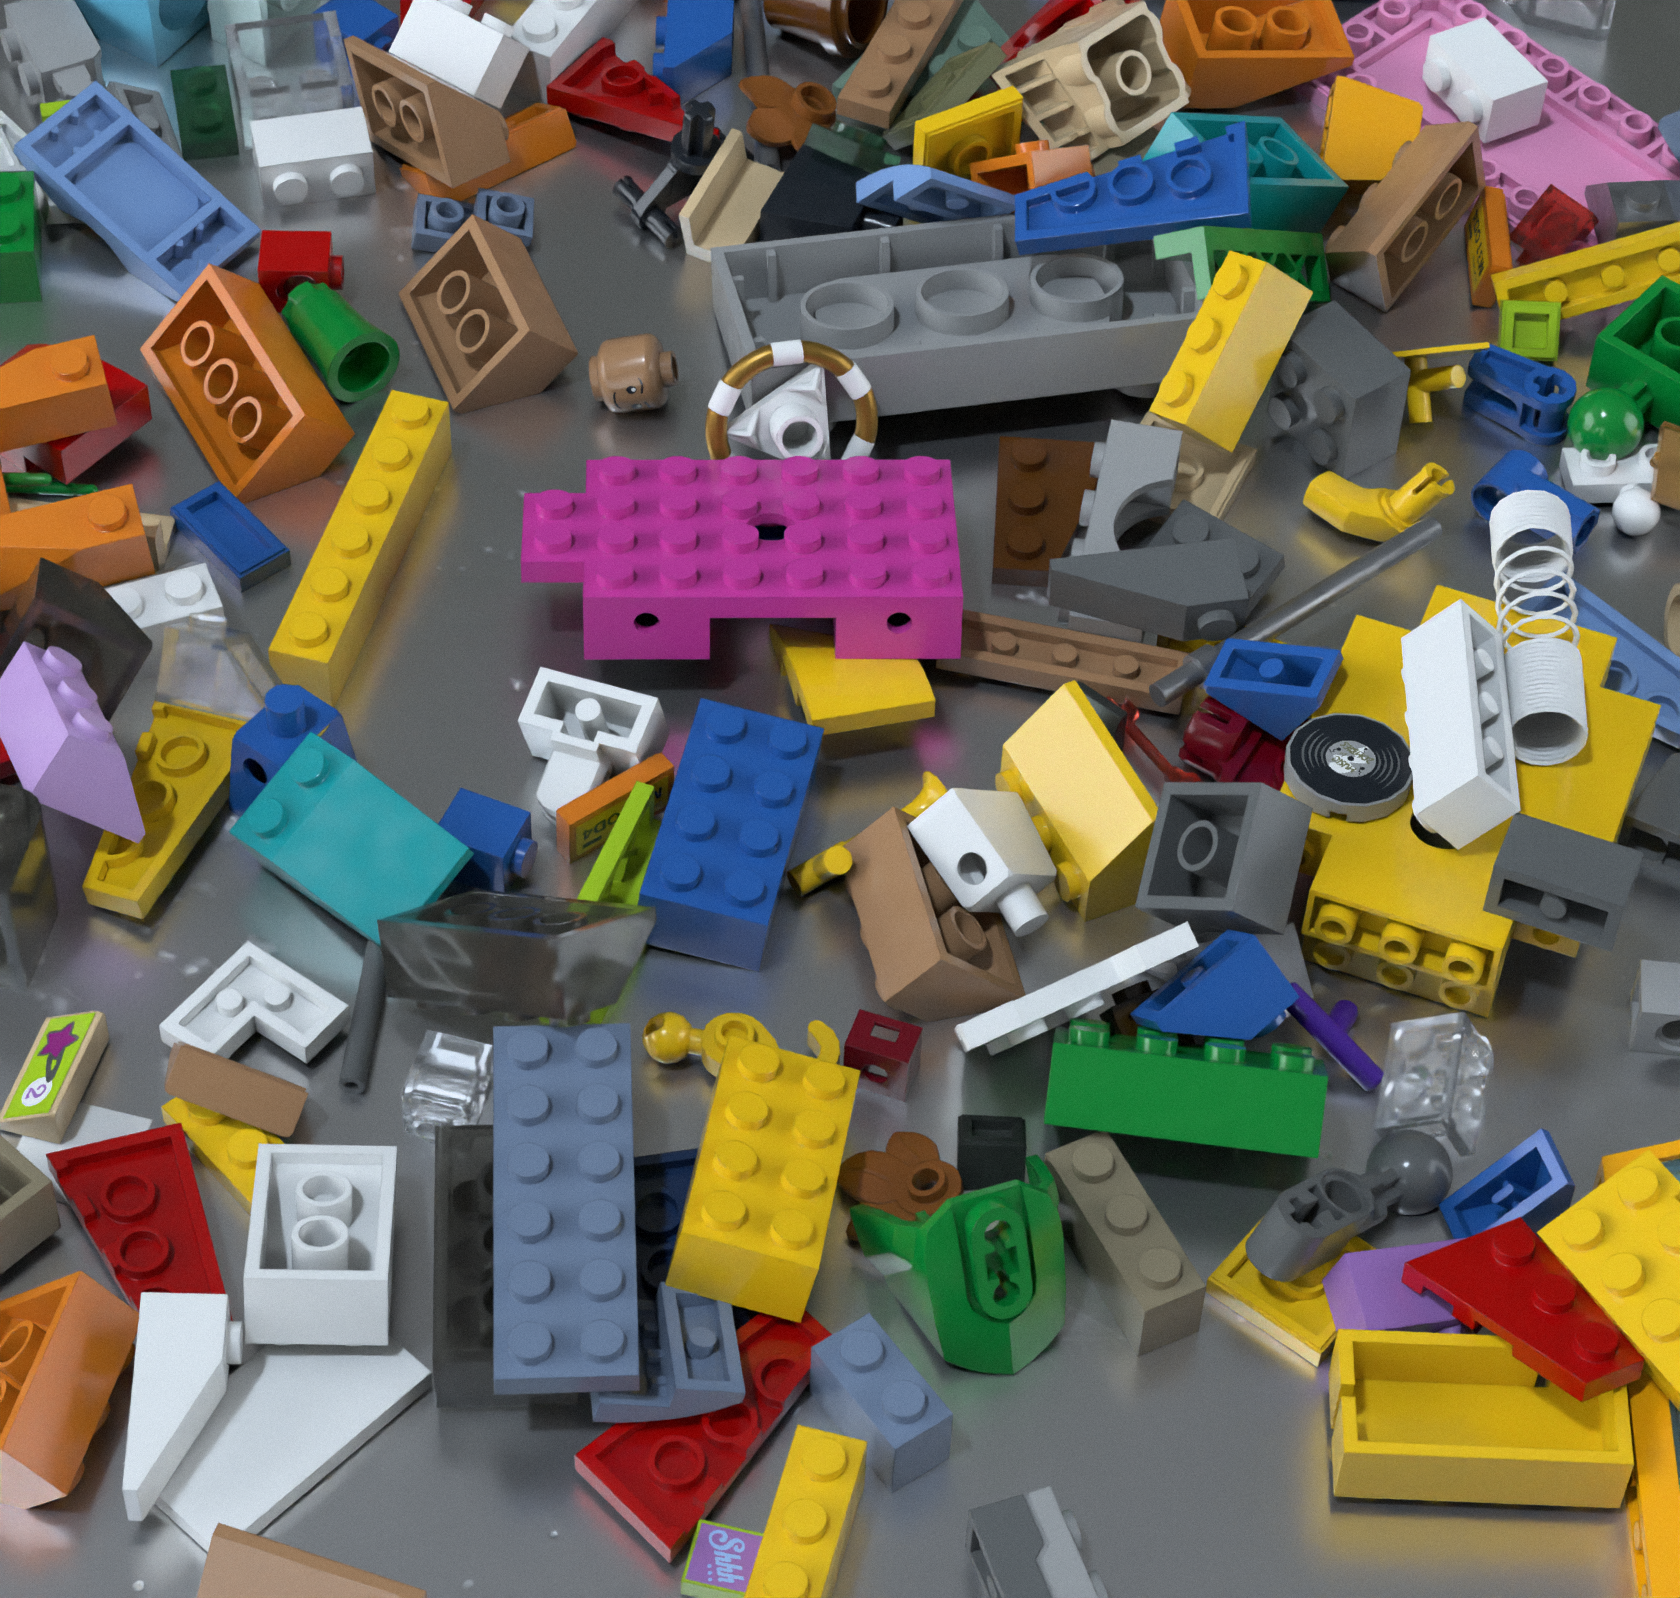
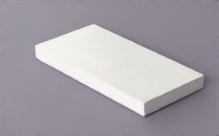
[123,1335,433,1552]

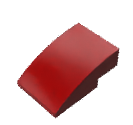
[0,344,152,485]

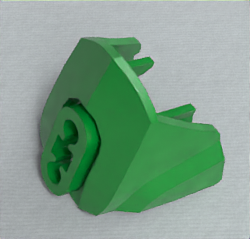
[850,1154,1066,1375]

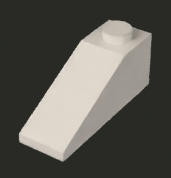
[122,1292,244,1521]

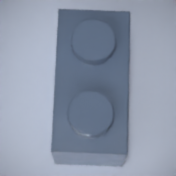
[809,1313,953,1493]

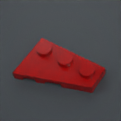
[1401,1217,1645,1402]

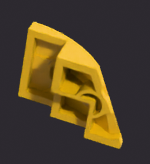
[769,624,936,735]

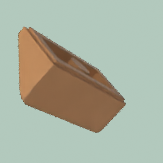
[164,1041,309,1137]

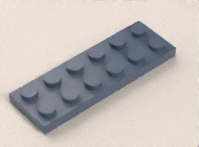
[493,1023,639,1395]

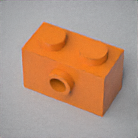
[969,140,1095,214]

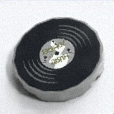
[1284,713,1413,822]

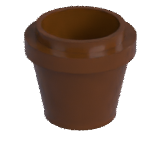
[763,0,888,59]

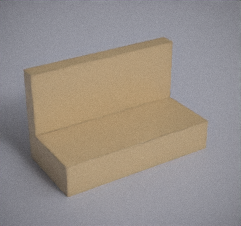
[679,128,784,263]

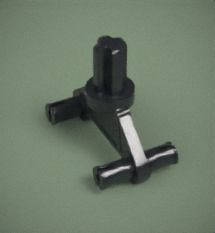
[612,99,754,248]

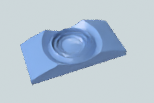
[13,80,261,302]

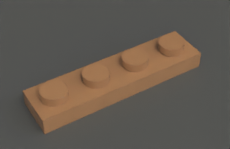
[837,0,964,129]
[936,609,1190,715]

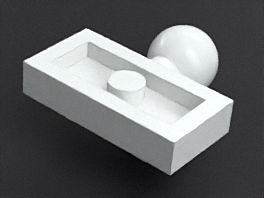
[1559,444,1661,536]

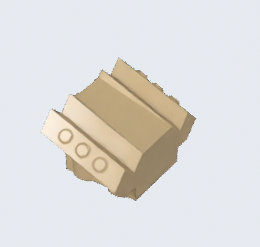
[991,0,1191,160]

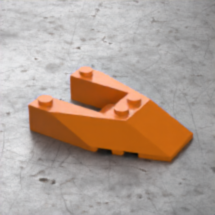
[0,335,156,612]

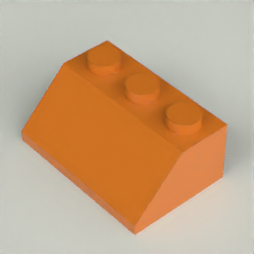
[0,1271,139,1509]

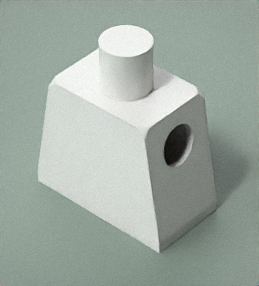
[907,788,1057,937]

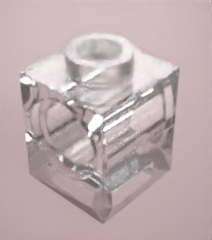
[401,1030,493,1148]

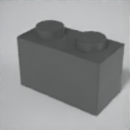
[1483,813,1644,952]

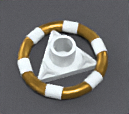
[705,339,878,460]

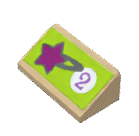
[0,1011,110,1144]

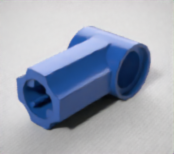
[1471,449,1601,554]

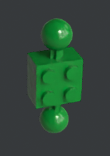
[1567,275,1680,460]

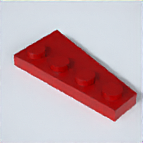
[46,1123,233,1321]
[575,1310,832,1563]

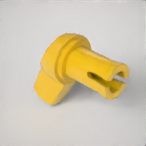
[1302,462,1455,542]

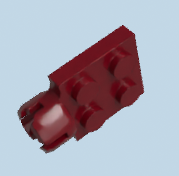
[1178,696,1309,791]

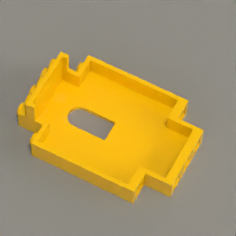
[1280,585,1661,1018]

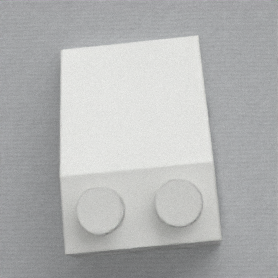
[243,1144,397,1347]

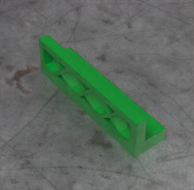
[1153,226,1331,305]

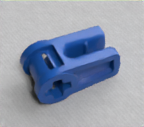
[1463,344,1577,446]

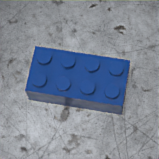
[634,698,824,972]

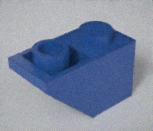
[653,0,734,105]

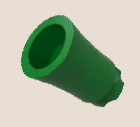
[281,281,400,402]

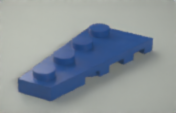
[1015,120,1252,255]

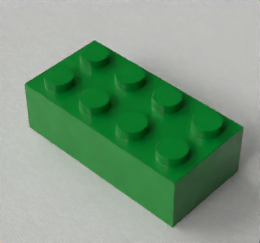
[1043,1018,1328,1158]

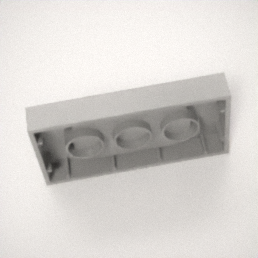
[711,213,1204,432]

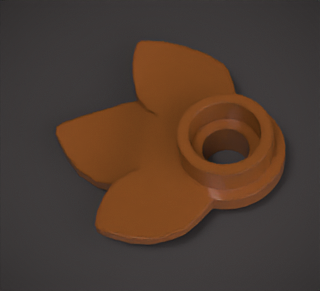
[738,75,837,152]
[837,1131,964,1242]

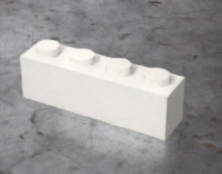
[509,0,639,104]
[1401,599,1521,850]

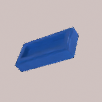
[169,481,291,593]

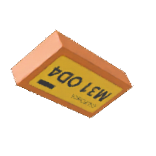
[1464,186,1513,308]
[556,752,674,864]

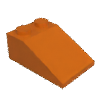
[1160,0,1355,109]

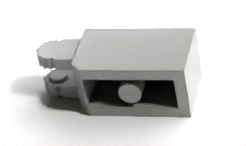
[0,0,106,103]

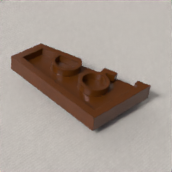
[992,436,1099,588]

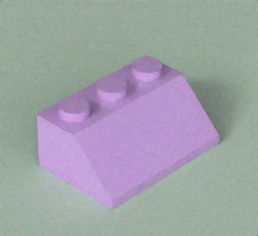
[0,641,145,843]

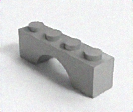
[1058,419,1183,644]

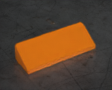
[399,102,576,201]

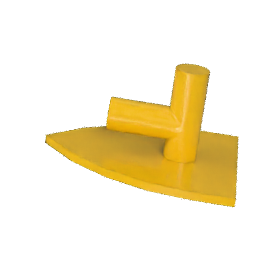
[1392,342,1490,424]

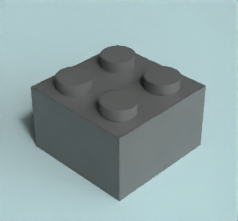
[1267,300,1411,480]
[1135,782,1313,935]

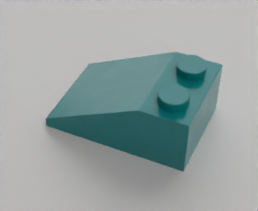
[229,732,474,955]

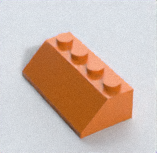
[140,263,355,504]

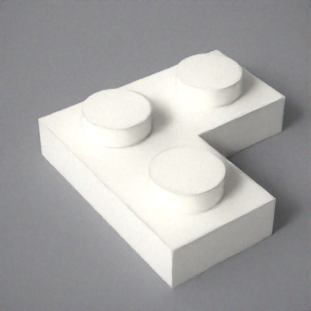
[159,941,350,1064]

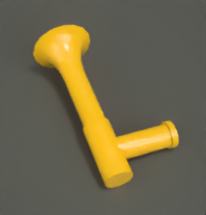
[786,771,948,897]

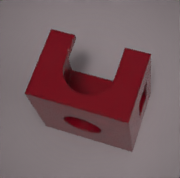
[843,1009,923,1102]

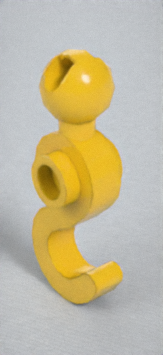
[642,1012,840,1077]

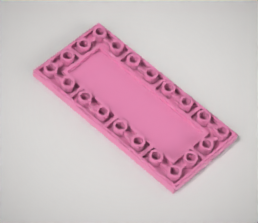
[1291,0,1680,310]

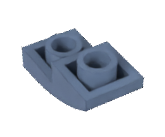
[411,188,534,252]

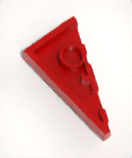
[546,37,720,142]

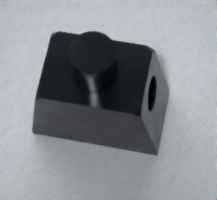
[760,143,903,242]

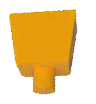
[1319,75,1423,194]

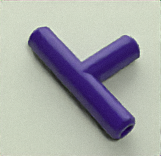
[1286,982,1385,1091]

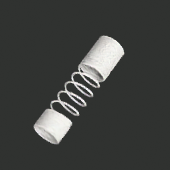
[1489,490,1588,766]

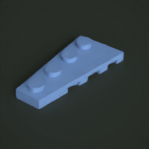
[1519,571,1680,749]

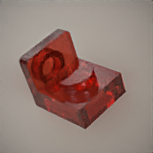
[1509,184,1599,267]

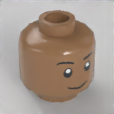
[589,333,679,415]

